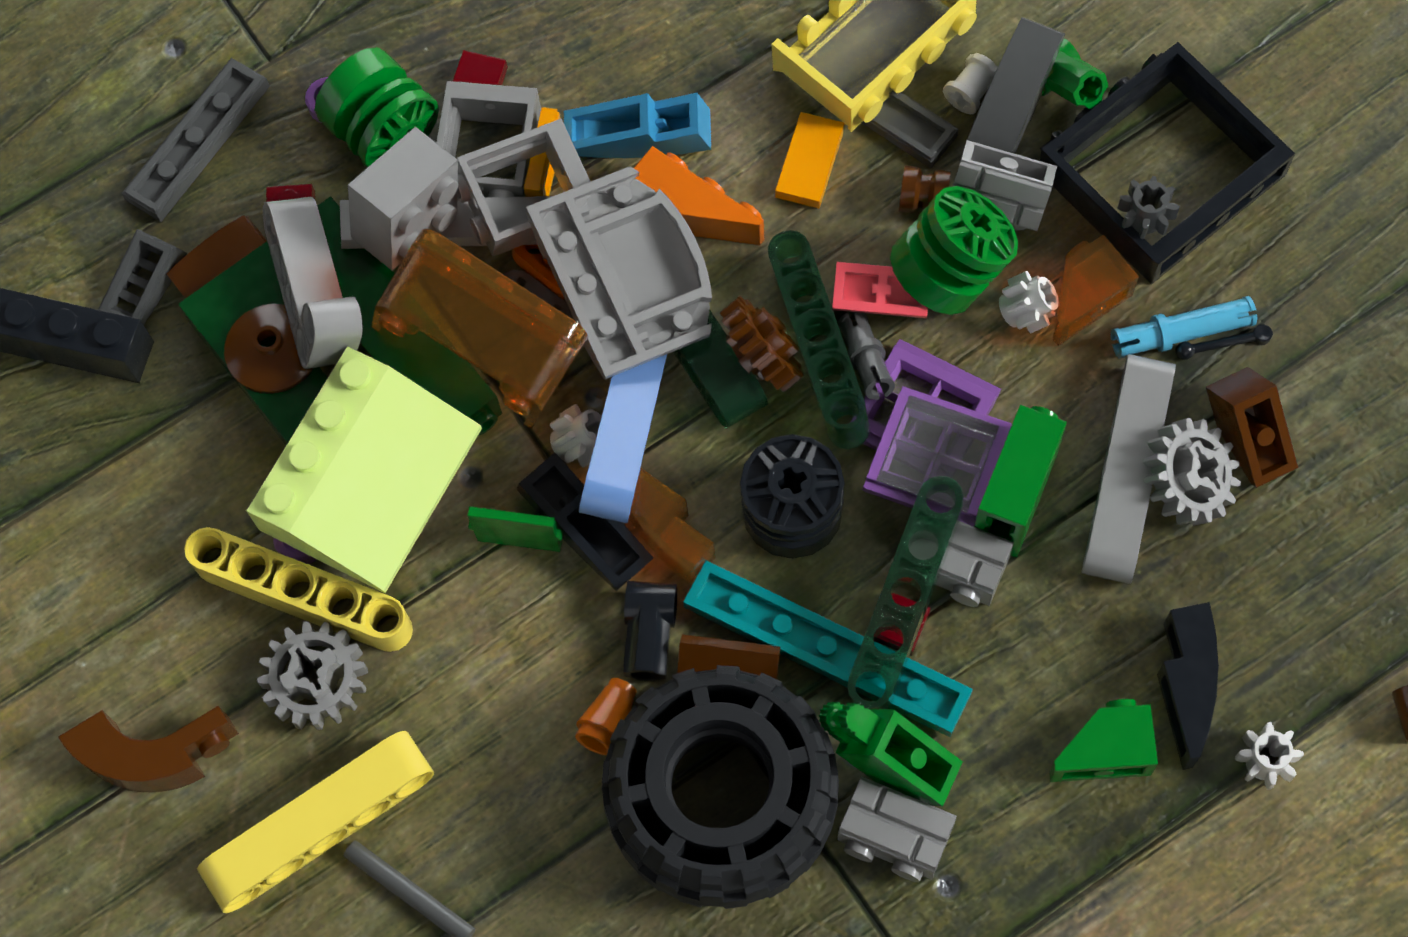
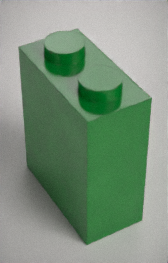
[974,405,1067,558]

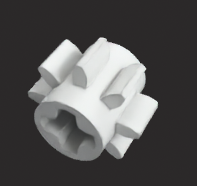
[999,271,1059,334]
[550,404,602,468]
[1235,722,1304,790]

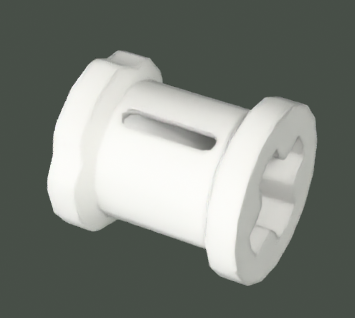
[943,53,998,114]

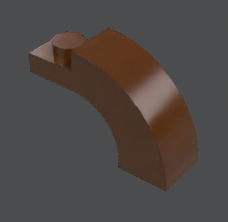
[58,706,239,792]

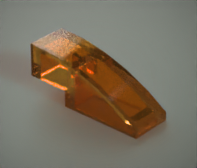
[629,468,716,586]

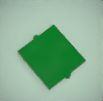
[467,506,563,552]

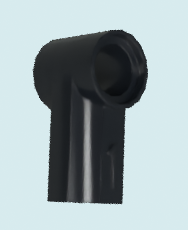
[623,581,678,682]

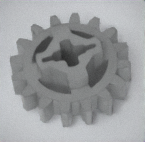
[1143,418,1241,526]
[257,621,368,730]

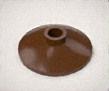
[224,304,314,394]

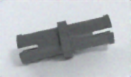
[838,312,895,400]

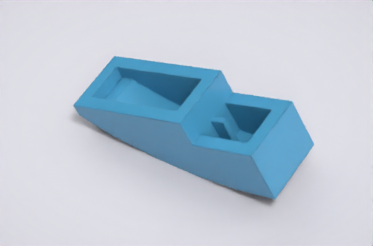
[564,93,711,158]

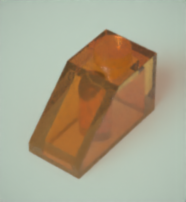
[1053,235,1139,346]

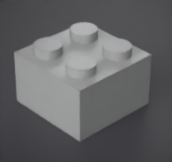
[348,127,458,271]

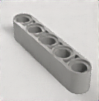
[1082,354,1176,584]

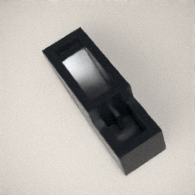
[517,452,654,591]
[1157,602,1219,770]

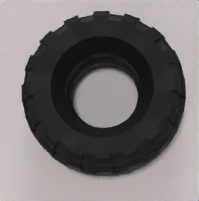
[602,665,839,909]

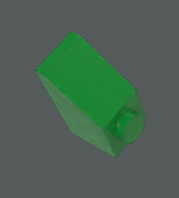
[1049,699,1158,782]

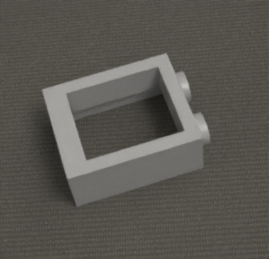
[436,81,541,197]
[457,119,591,257]

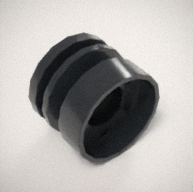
[740,434,845,559]

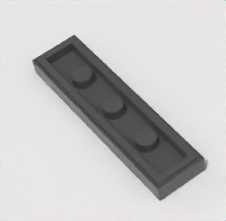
[121,58,270,222]

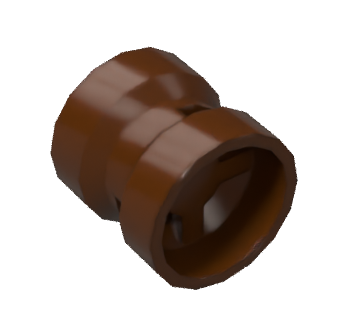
[899,166,951,213]

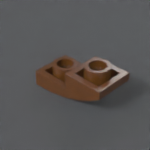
[166,215,267,298]

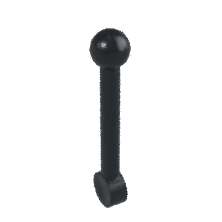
[1175,324,1273,360]

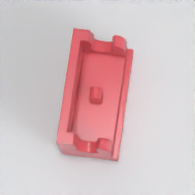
[832,262,928,319]

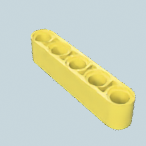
[184,527,413,652]
[197,731,434,913]

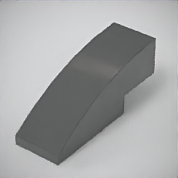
[963,17,1065,154]

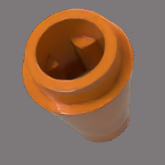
[575,678,637,755]

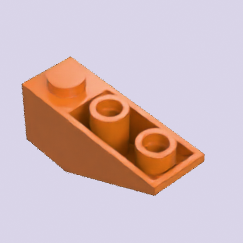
[634,146,764,245]

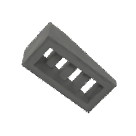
[98,229,187,325]

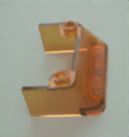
[371,229,588,429]

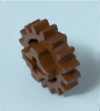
[720,296,804,392]

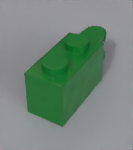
[818,702,963,807]

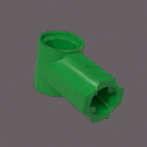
[1041,38,1109,109]

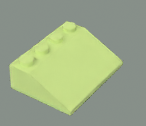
[247,346,482,593]

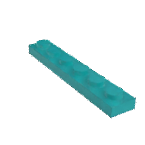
[683,560,973,737]

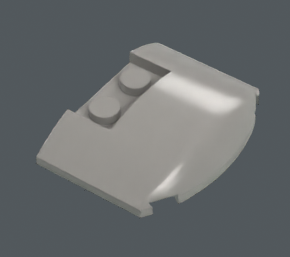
[525,166,712,380]

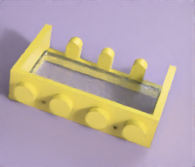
[771,0,977,132]

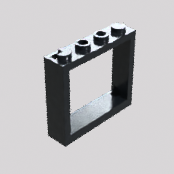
[1039,42,1295,285]

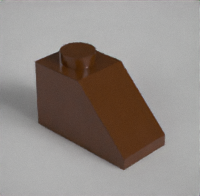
[1206,367,1298,488]

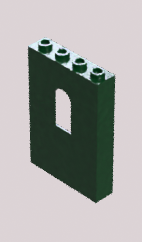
[178,196,502,445]

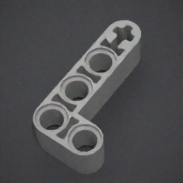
[263,197,362,369]

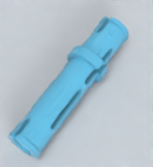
[1111,296,1257,359]

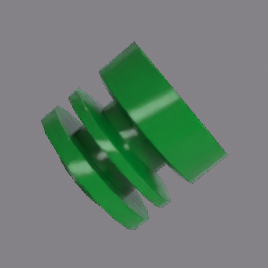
[314,47,439,168]
[890,186,1018,315]

